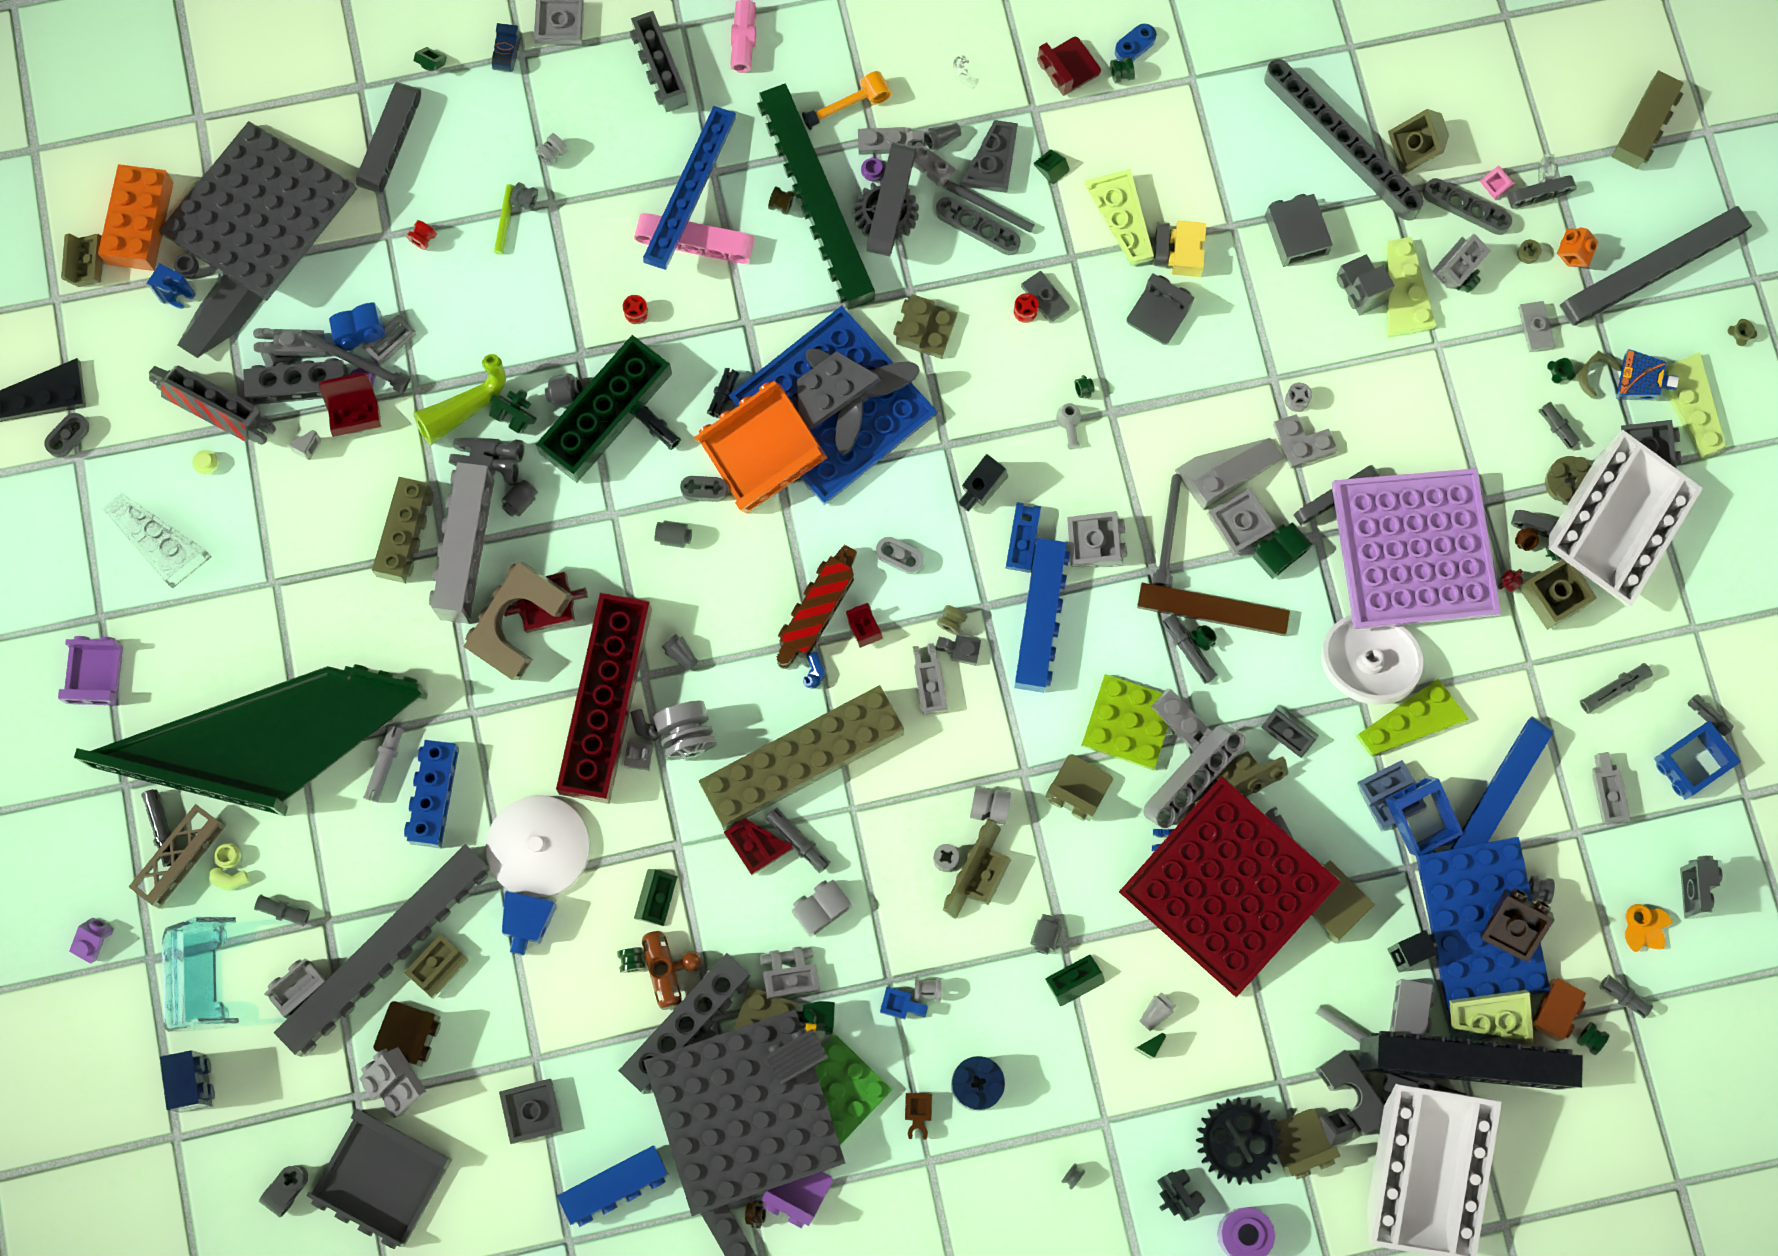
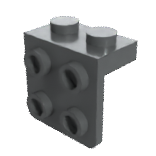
[1126,273,1195,345]

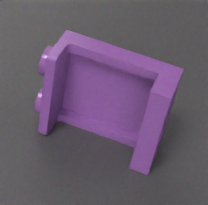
[58,636,123,706]

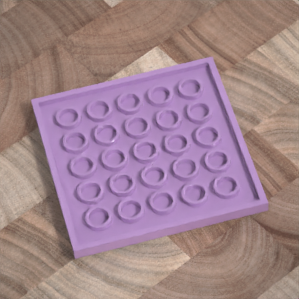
[1331,468,1501,629]

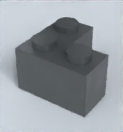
[1336,254,1395,315]

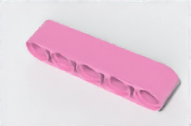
[634,213,755,264]

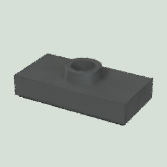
[1021,270,1070,323]

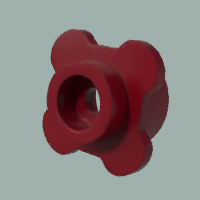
[1498,569,1524,592]

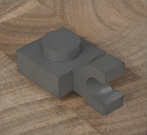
[935,635,981,666]

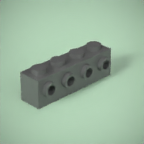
[629,11,688,113]

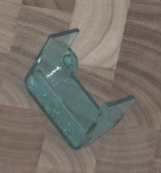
[162,917,239,1032]

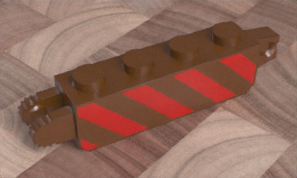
[776,544,857,670]

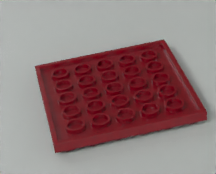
[1119,776,1341,998]

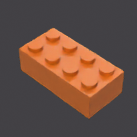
[98,164,174,271]

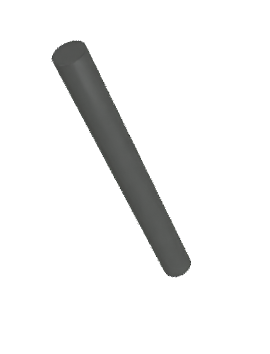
[946,181,1035,233]

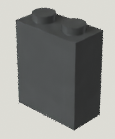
[1265,193,1333,267]

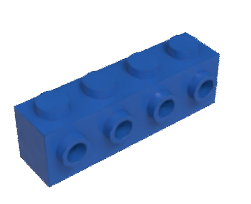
[404,740,459,849]
[557,1145,669,1228]

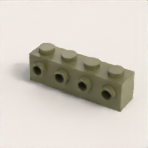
[1611,70,1684,170]
[372,477,434,584]

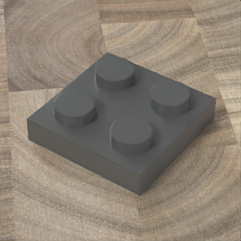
[499,1078,563,1145]

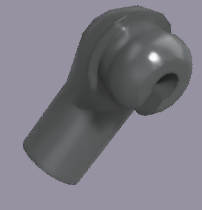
[630,709,660,741]

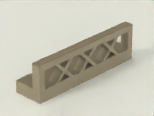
[128,804,226,909]

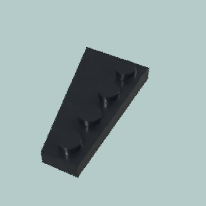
[0,358,86,422]

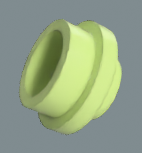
[192,450,218,475]
[214,843,241,869]

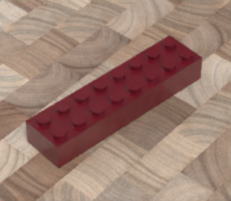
[556,593,652,804]

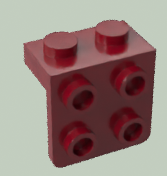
[1037,36,1101,96]
[319,372,382,437]

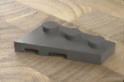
[960,120,1018,193]

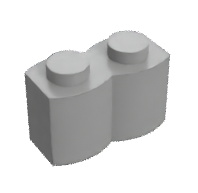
[791,880,852,938]

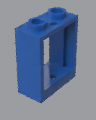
[1653,720,1741,800]
[1385,776,1463,856]

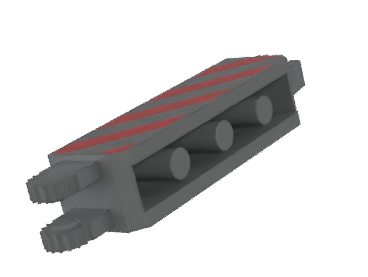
[148,365,276,445]

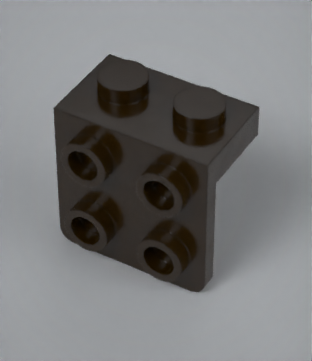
[373,1001,441,1067]

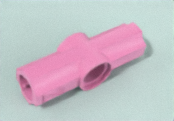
[730,0,756,73]

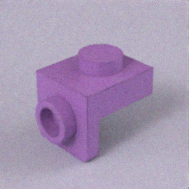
[69,918,114,964]

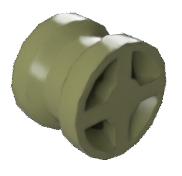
[936,605,968,635]

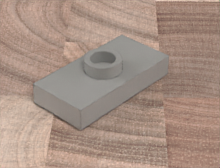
[1518,301,1555,352]

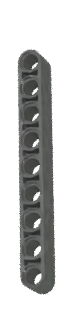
[1264,59,1424,221]
[1560,206,1753,326]

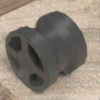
[510,182,538,211]
[1528,875,1555,904]

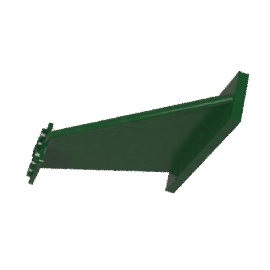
[73,664,428,816]

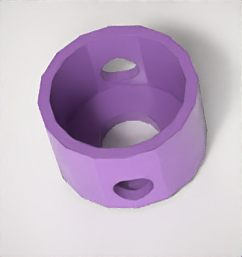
[1217,1207,1275,1256]

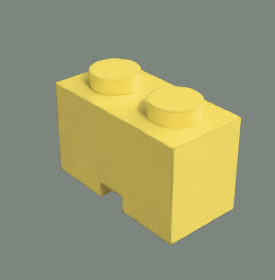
[1168,220,1206,277]

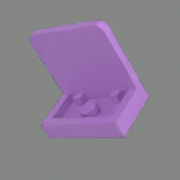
[761,1172,833,1229]

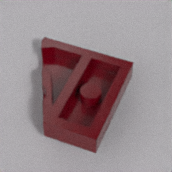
[724,818,793,876]

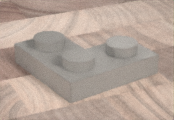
[1273,414,1338,469]

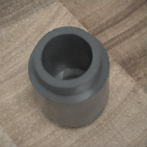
[501,480,538,517]
[654,520,692,548]
[1030,914,1062,955]

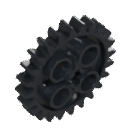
[1196,1097,1283,1186]

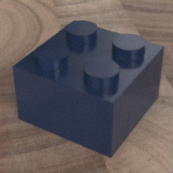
[160,1050,215,1113]

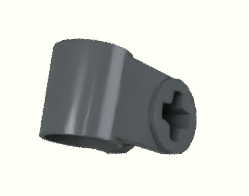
[258,1165,309,1218]

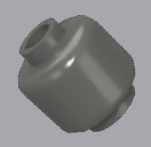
[545,373,583,408]

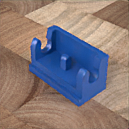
[146,263,196,309]

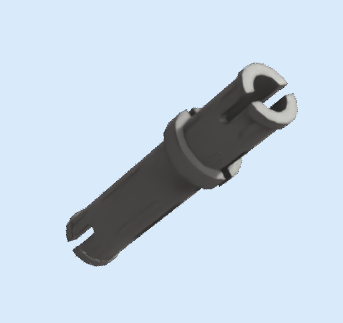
[1161,613,1218,684]
[1579,663,1653,714]
[141,789,178,867]
[766,807,831,874]

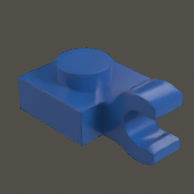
[880,987,928,1020]

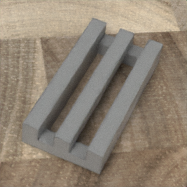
[362,315,416,366]

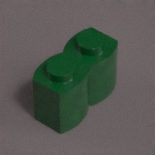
[1253,522,1313,580]

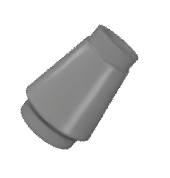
[1139,992,1177,1032]

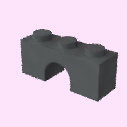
[1315,1050,1386,1136]

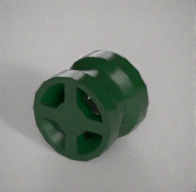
[1110,56,1135,84]
[617,947,646,973]
[1576,1022,1610,1056]

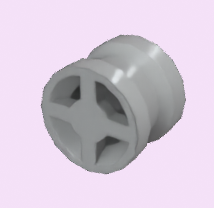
[1285,382,1312,412]
[933,844,959,872]

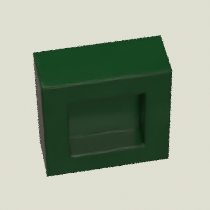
[413,47,447,71]

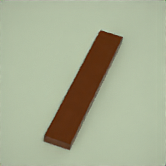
[1137,582,1290,637]

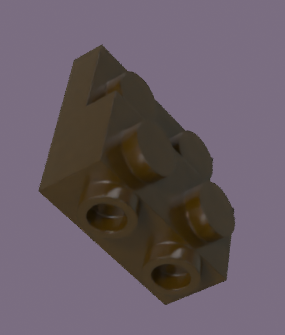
[1480,888,1555,963]

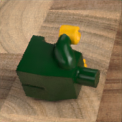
[796,1001,835,1035]

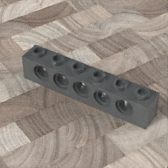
[618,953,751,1094]

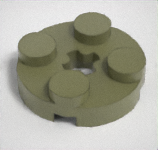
[1545,456,1591,506]

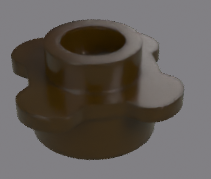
[745,1200,766,1228]

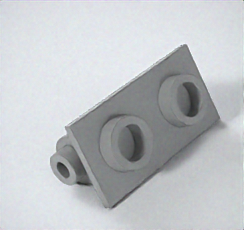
[913,142,956,187]

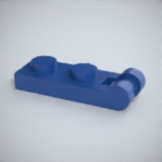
[1005,502,1041,573]

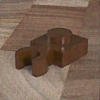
[905,1093,932,1140]

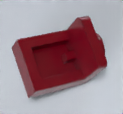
[846,603,883,648]

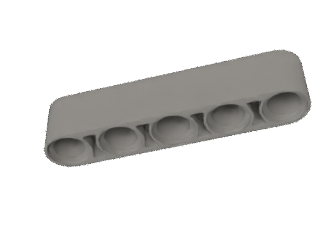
[1143,724,1245,828]

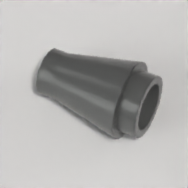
[924,122,962,150]
[662,634,699,671]

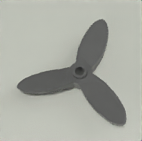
[806,348,920,455]

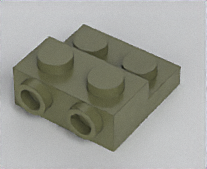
[893,294,958,359]

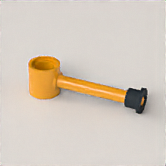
[802,71,892,130]

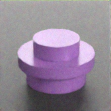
[861,157,885,182]

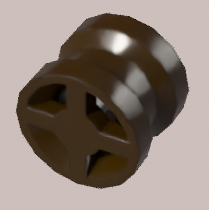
[768,186,794,215]

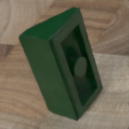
[634,869,678,926]
[1045,954,1105,1007]

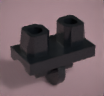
[1157,1169,1205,1222]

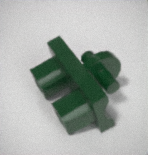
[489,389,537,434]

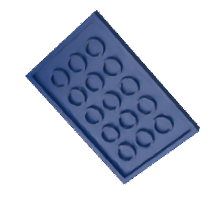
[1416,837,1550,1011]

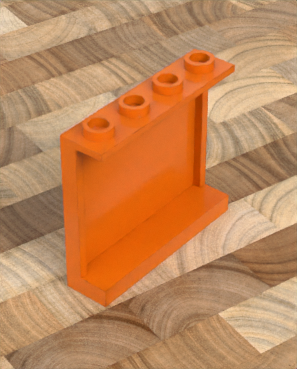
[694,381,828,514]

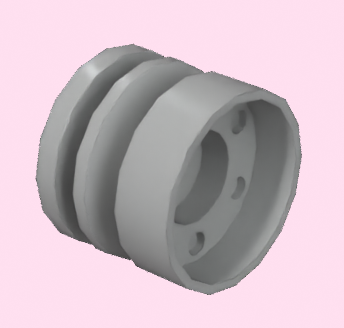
[653,700,717,761]

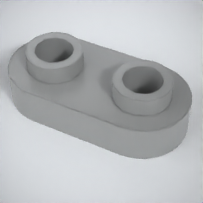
[876,537,924,574]

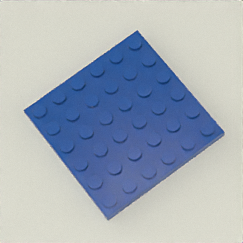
[729,305,937,506]

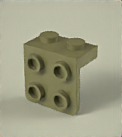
[1045,754,1113,822]
[1272,1109,1341,1180]

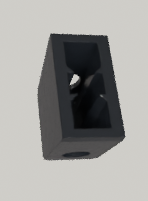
[957,453,1008,512]

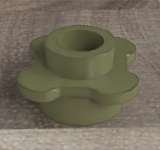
[1727,318,1757,346]

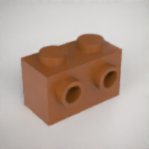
[1532,978,1586,1042]

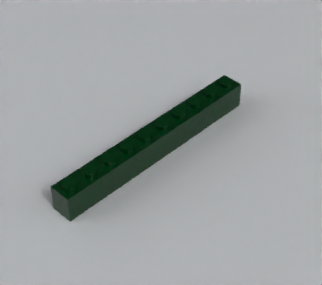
[757,83,875,310]

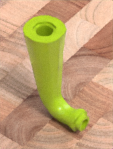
[414,354,506,446]

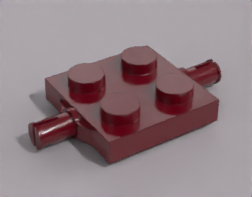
[504,572,588,633]

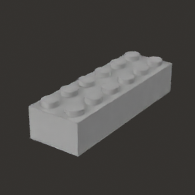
[429,462,495,624]

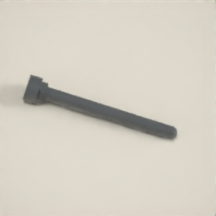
[298,330,411,394]
[1152,474,1181,588]

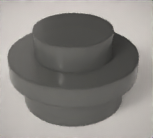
[174,254,199,278]

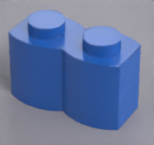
[329,302,386,350]

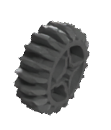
[854,179,919,242]

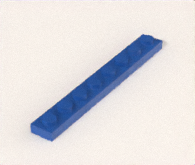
[643,106,736,270]

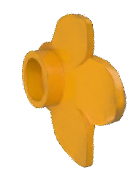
[1624,904,1672,952]

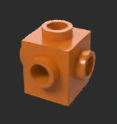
[1557,227,1598,267]

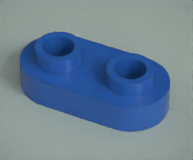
[1115,23,1157,61]

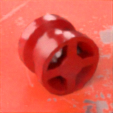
[406,220,437,250]
[1013,293,1039,323]
[622,295,648,324]

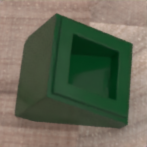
[1033,149,1070,184]
[1134,1032,1166,1059]

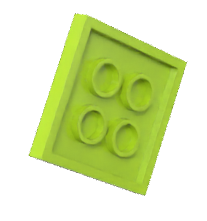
[1081,674,1168,771]

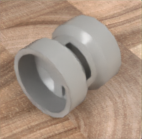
[535,133,569,167]

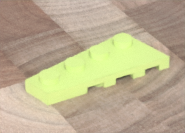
[1084,169,1154,266]
[1386,237,1436,338]
[1663,352,1726,458]

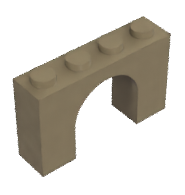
[463,562,574,680]

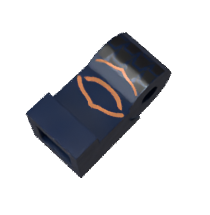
[492,23,521,72]

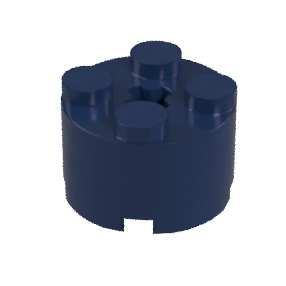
[951,1056,1005,1112]

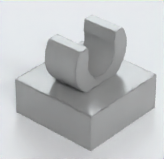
[624,741,654,771]

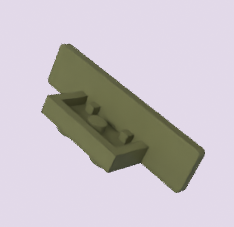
[1195,751,1288,805]
[943,819,1011,919]

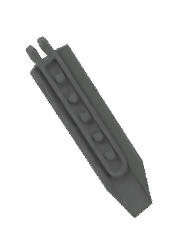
[177,274,263,358]

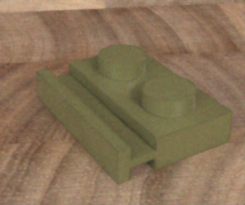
[404,933,469,999]

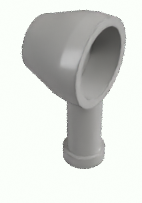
[1056,403,1081,450]

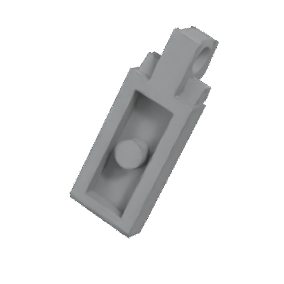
[858,127,925,155]
[1592,752,1630,825]

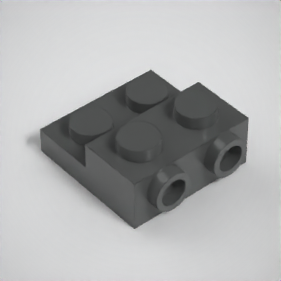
[1621,420,1682,469]
[1680,855,1723,919]

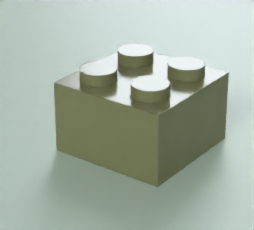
[1519,560,1597,630]

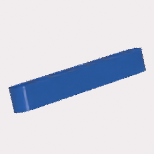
[1450,716,1554,849]

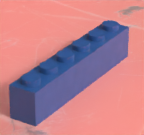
[1014,538,1070,693]

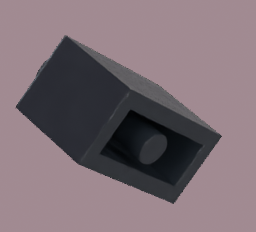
[1387,930,1438,972]

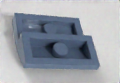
[1357,760,1427,831]

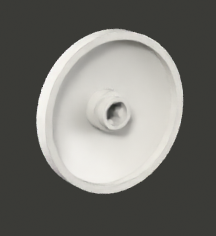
[1321,615,1423,705]
[486,795,590,899]

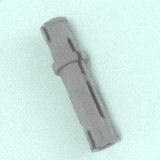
[363,725,404,803]

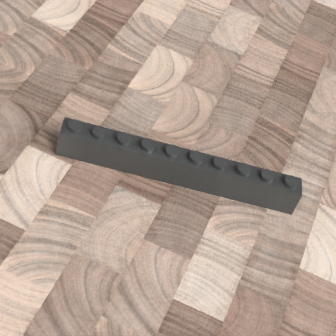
[273,844,490,1057]

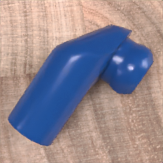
[803,652,826,689]

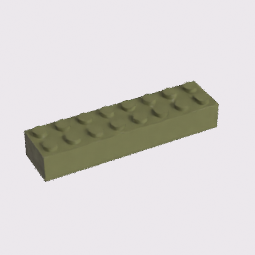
[698,685,904,830]

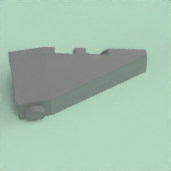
[1175,438,1284,510]

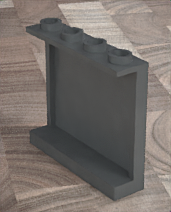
[306,1109,452,1250]

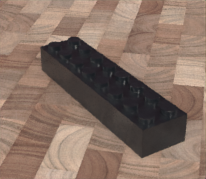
[1359,1031,1583,1090]

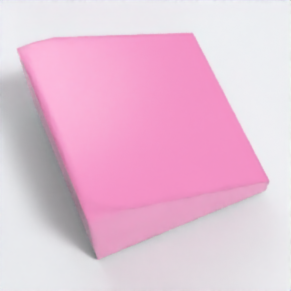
[1479,165,1516,200]

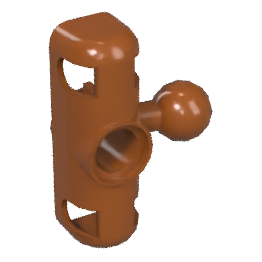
[641,931,702,1010]

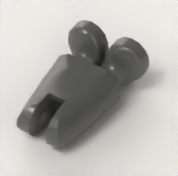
[448,438,524,485]

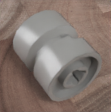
[970,786,1011,825]

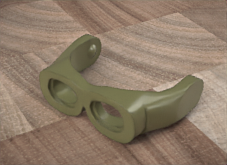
[1575,350,1622,399]

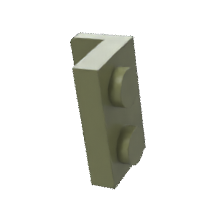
[61,233,103,287]

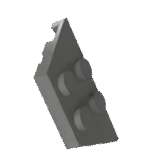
[797,351,882,431]

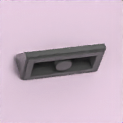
[1261,705,1319,758]

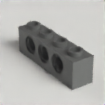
[243,358,348,405]

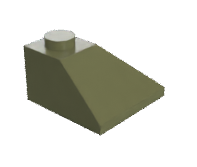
[1388,109,1449,174]

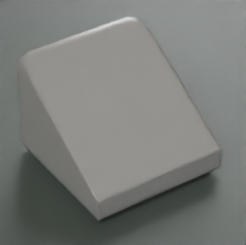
[288,430,321,460]

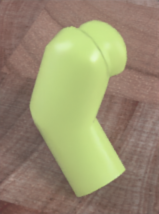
[209,868,250,891]

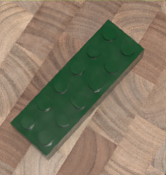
[535,335,672,483]

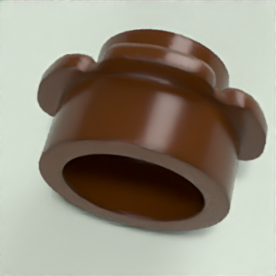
[1515,527,1539,551]

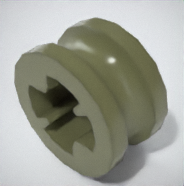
[1517,239,1542,264]

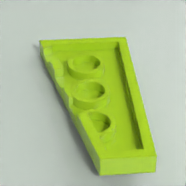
[1356,678,1469,757]

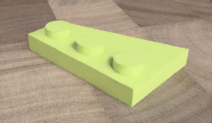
[1449,990,1534,1043]

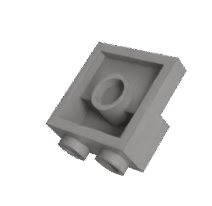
[1067,511,1127,567]
[359,1047,426,1118]

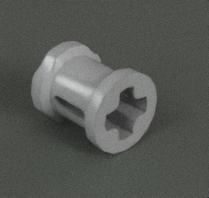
[914,977,941,1002]

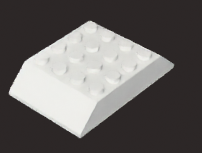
[1549,430,1703,608]
[1367,1084,1502,1256]

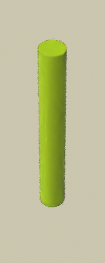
[494,184,515,255]

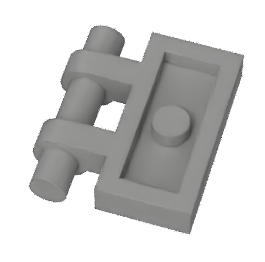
[760,946,820,999]

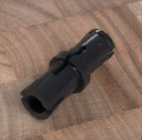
[707,368,739,419]
[635,406,681,450]

